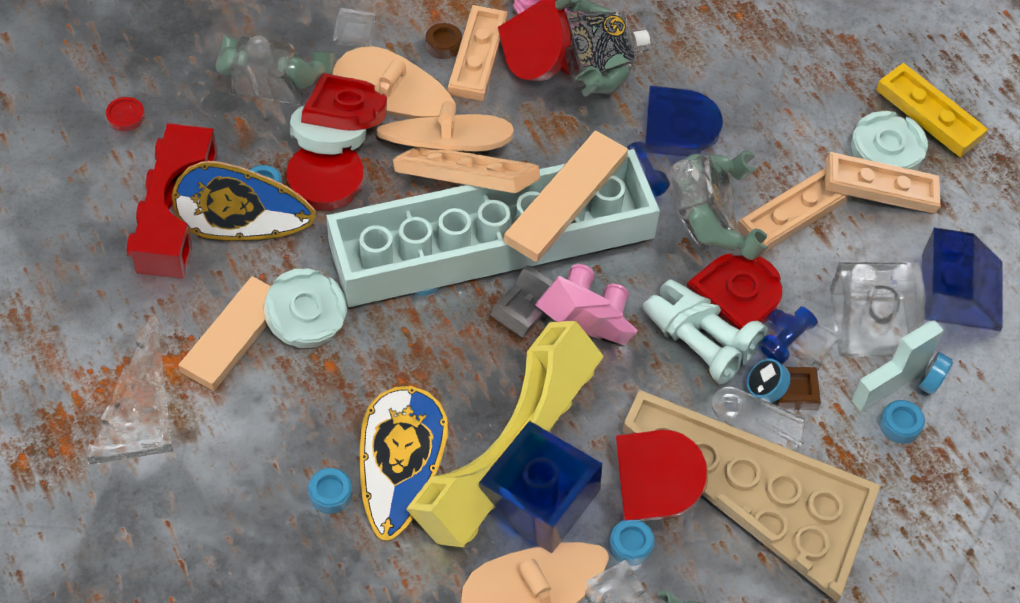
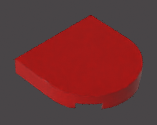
[498,0,571,82]
[301,73,387,131]
[686,253,783,330]
[616,430,708,521]

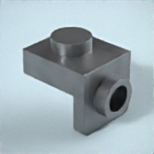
[490,265,553,338]

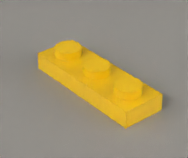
[876,62,988,158]

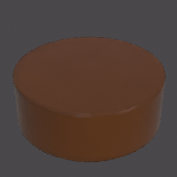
[426,23,462,59]

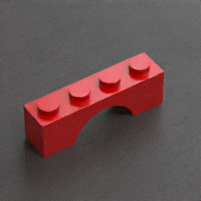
[126,123,218,279]

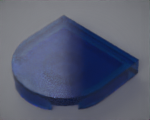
[644,86,723,157]

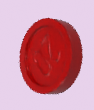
[106,97,145,131]

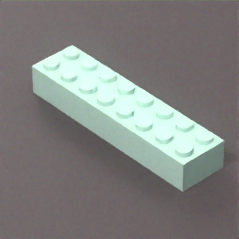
[326,149,660,308]

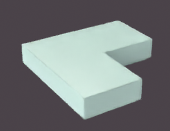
[852,320,944,412]

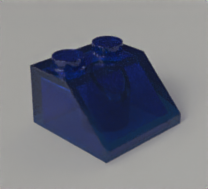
[920,227,1003,332]
[479,421,603,553]

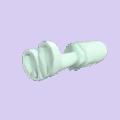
[642,279,768,384]

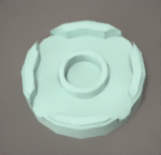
[290,106,366,155]
[850,111,928,171]
[263,268,347,348]

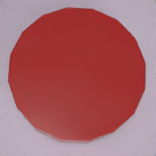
[286,147,364,211]

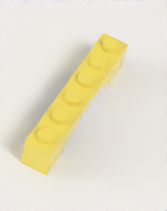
[406,321,604,547]

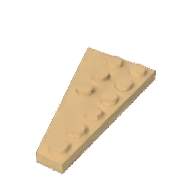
[622,390,881,603]

